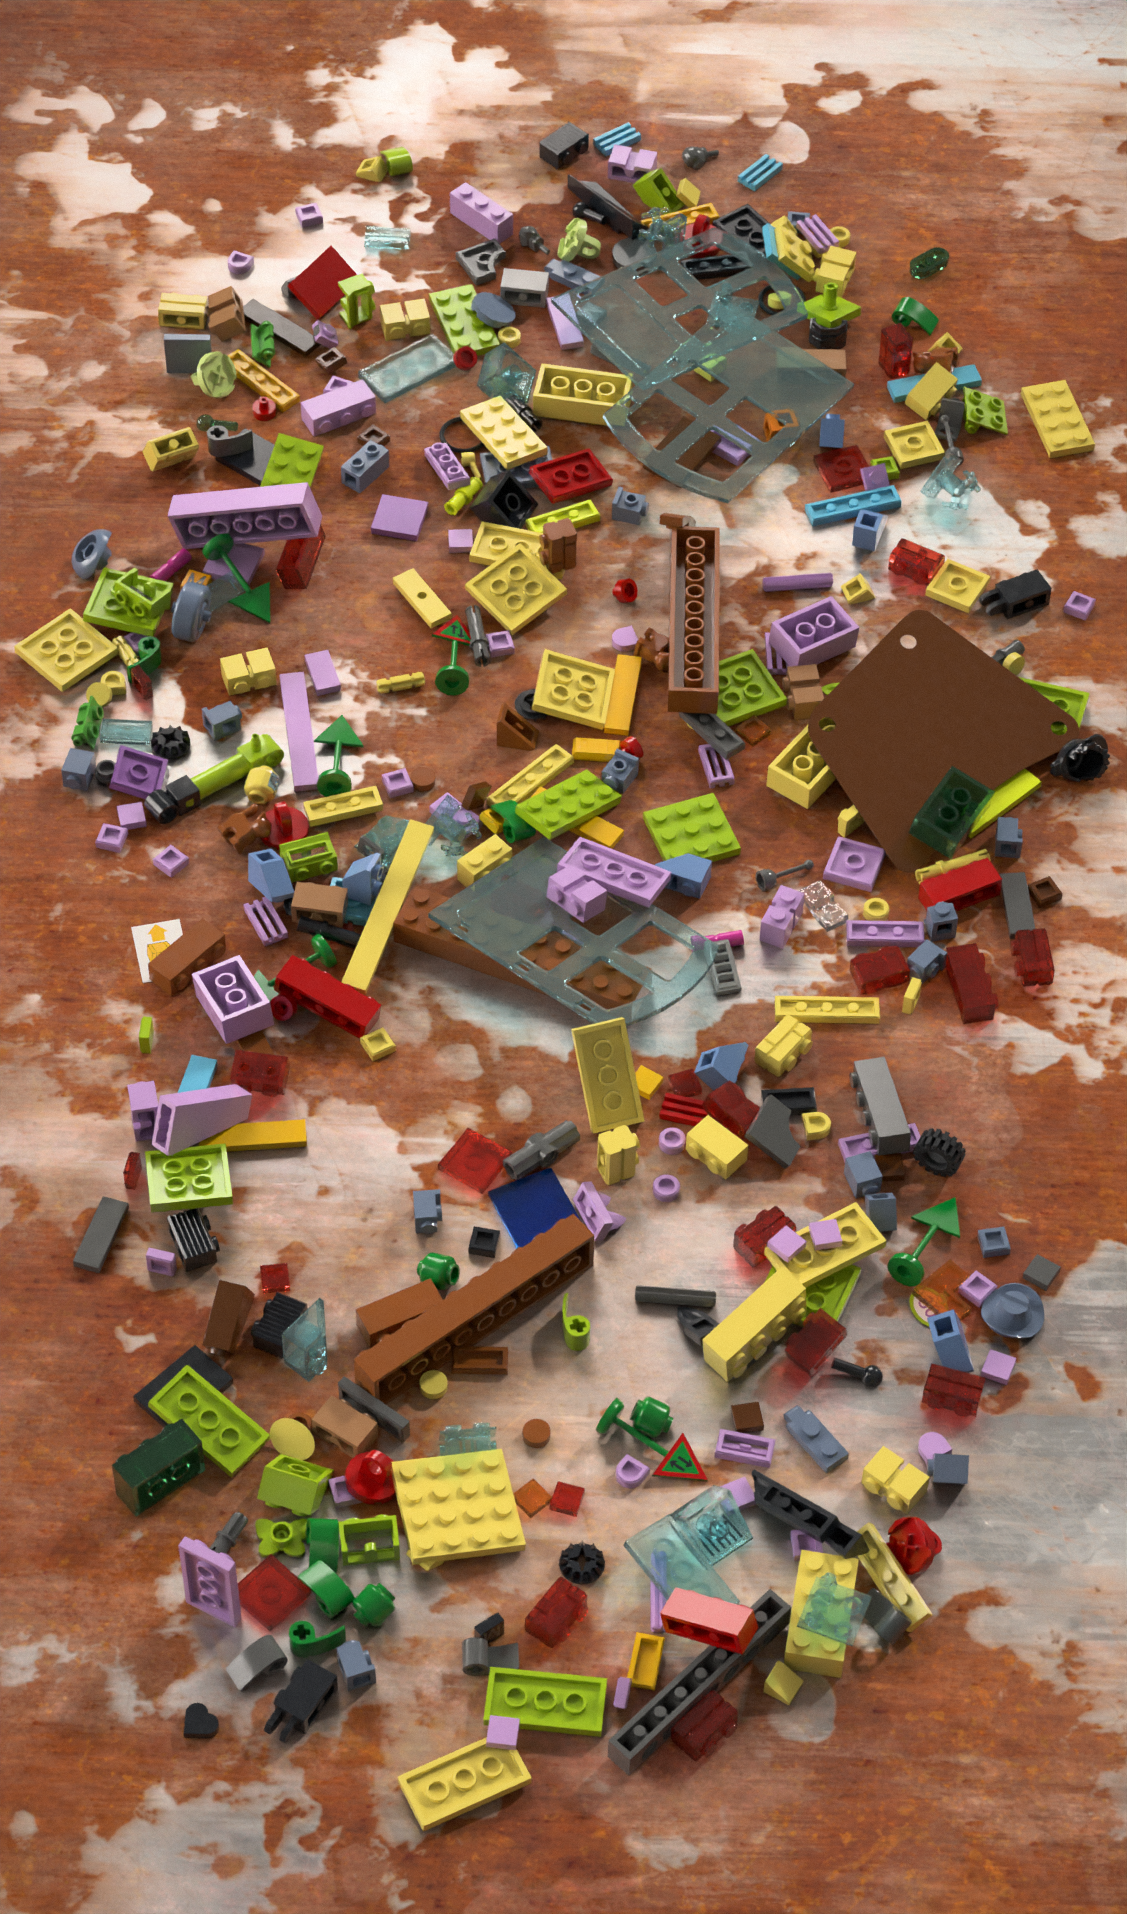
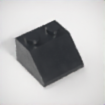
[470,470,538,529]

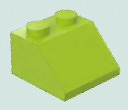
[257,1454,334,1516]

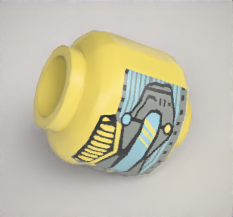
[244,766,280,805]

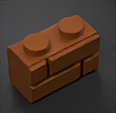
[539,518,577,574]

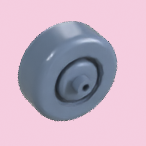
[171,582,212,642]

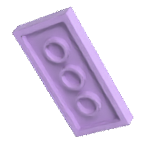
[557,837,672,908]
[178,1537,241,1628]

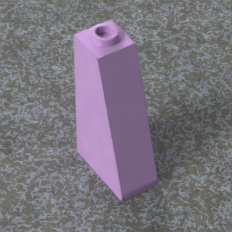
[151,1084,252,1156]

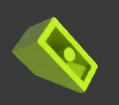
[632,168,685,215]

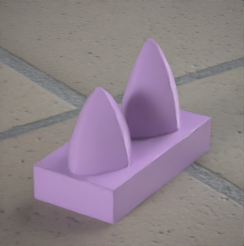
[573,1181,626,1241]

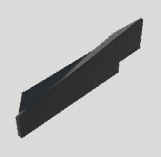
[567,174,650,240]
[751,1469,870,1559]

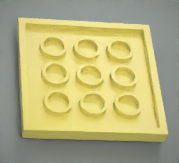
[391,1449,526,1565]

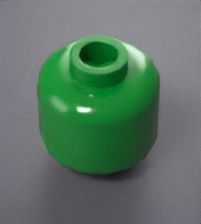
[417,1252,460,1291]
[630,1396,673,1438]
[352,1583,396,1627]

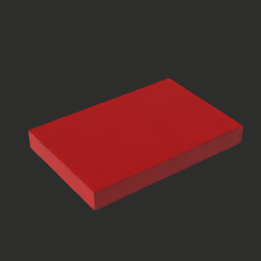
[287,245,357,320]
[529,448,613,504]

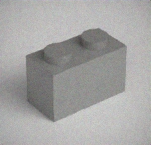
[500,268,549,308]

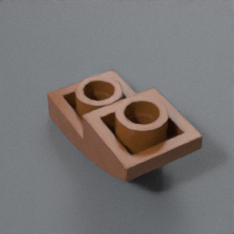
[659,513,696,529]

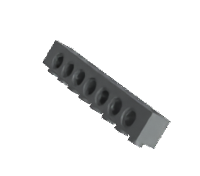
[608,1589,792,1776]

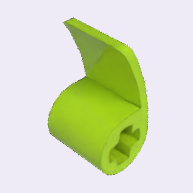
[380,147,413,176]
[562,1293,590,1351]

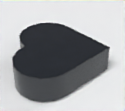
[184,1703,219,1739]

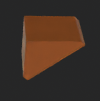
[497,703,539,751]

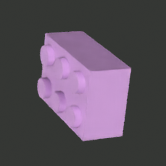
[769,596,859,667]
[192,955,274,1044]

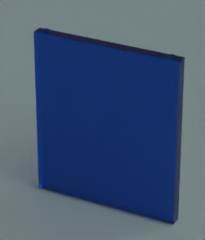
[488,1167,582,1248]

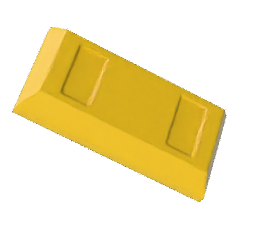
[572,737,621,762]
[627,1632,665,1691]

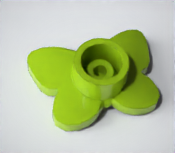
[255,1519,307,1558]

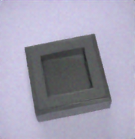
[1023,1254,1061,1291]

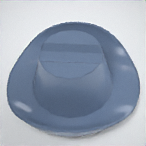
[71,529,112,579]
[981,1283,1044,1338]

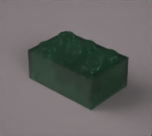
[908,766,995,859]
[112,1418,205,1517]

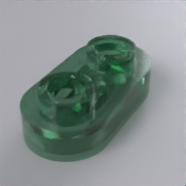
[909,247,949,279]

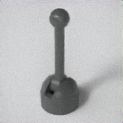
[940,415,964,467]
[755,860,814,891]

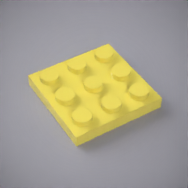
[465,543,567,635]
[14,609,119,692]
[532,649,615,730]

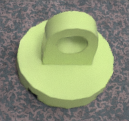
[558,218,601,262]
[191,351,236,398]

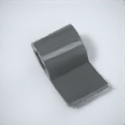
[207,425,253,457]
[856,1588,912,1645]
[226,1635,288,1691]
[462,1637,519,1676]

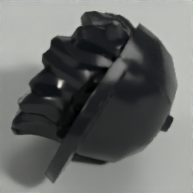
[1050,734,1110,782]

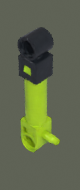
[144,733,284,824]

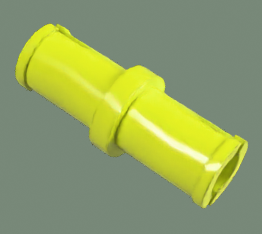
[444,477,483,515]

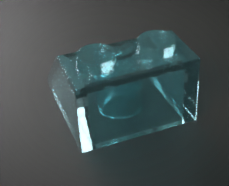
[477,342,536,404]
[282,1298,328,1382]
[669,1485,753,1569]

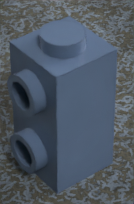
[341,440,389,493]

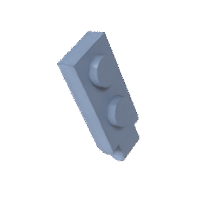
[544,259,605,298]
[783,1405,849,1473]

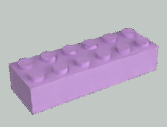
[168,482,322,549]

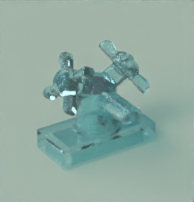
[637,207,687,262]
[920,453,981,510]
[425,795,482,857]

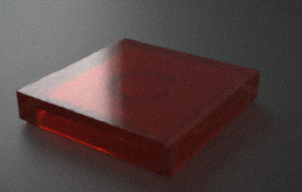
[813,445,869,493]
[438,1128,512,1194]
[238,1554,312,1631]

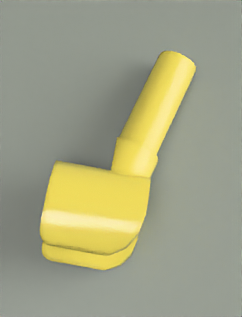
[461,452,482,480]

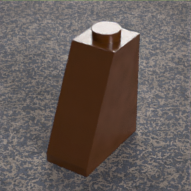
[202,1280,255,1357]

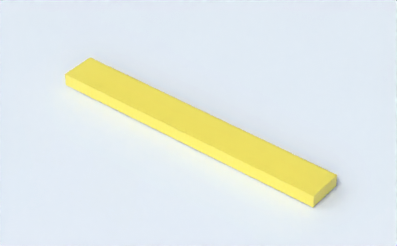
[342,819,434,995]

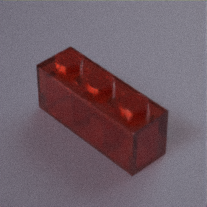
[276,524,326,589]
[945,943,999,1024]

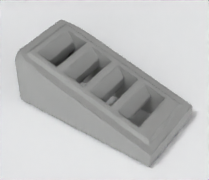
[703,939,742,996]

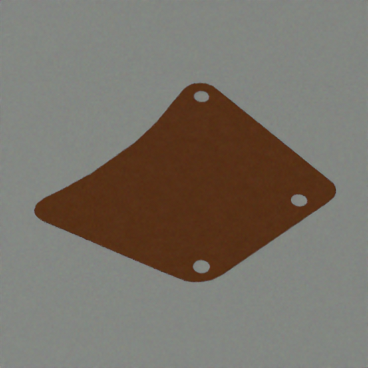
[808,610,1079,873]

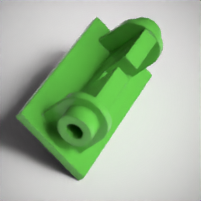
[250,321,275,368]
[71,696,104,749]

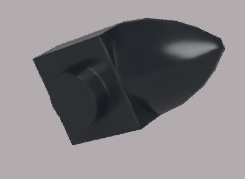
[677,1307,719,1346]

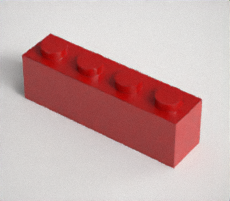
[274,955,382,1039]

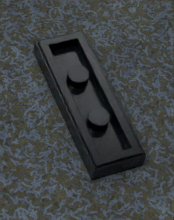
[680,253,751,282]

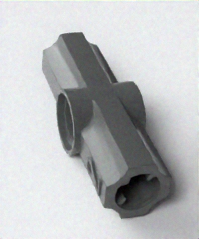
[503,1120,580,1180]

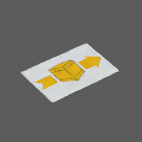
[131,919,183,983]

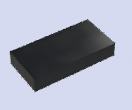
[761,1087,817,1116]

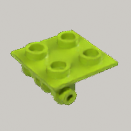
[962,387,1008,435]

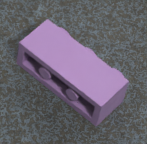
[450,182,513,244]
[301,379,376,436]

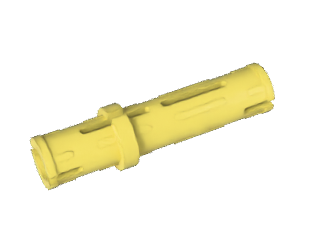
[915,849,991,885]

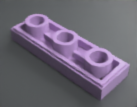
[424,443,471,491]

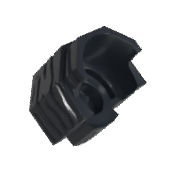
[809,318,847,350]

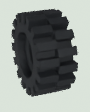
[913,1128,966,1177]

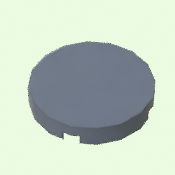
[471,292,515,328]

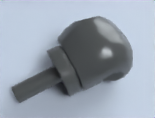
[682,146,719,170]
[519,226,550,255]

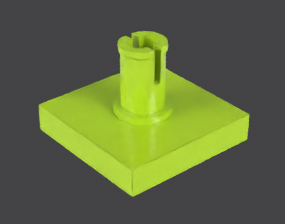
[797,282,861,328]

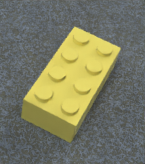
[533,364,633,428]
[767,718,836,809]
[702,1266,807,1382]
[784,1550,859,1678]

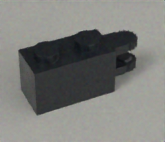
[978,569,1052,620]
[264,1659,338,1743]

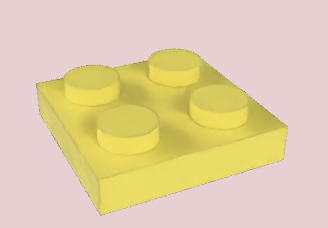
[774,225,815,282]
[884,421,945,469]
[925,558,990,613]

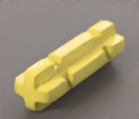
[112,636,140,667]
[377,672,425,694]

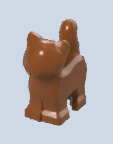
[912,347,959,373]
[633,627,669,671]
[217,804,272,855]

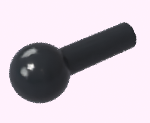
[572,202,607,225]
[831,1357,883,1387]

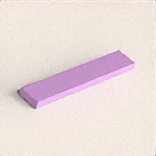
[279,672,318,792]

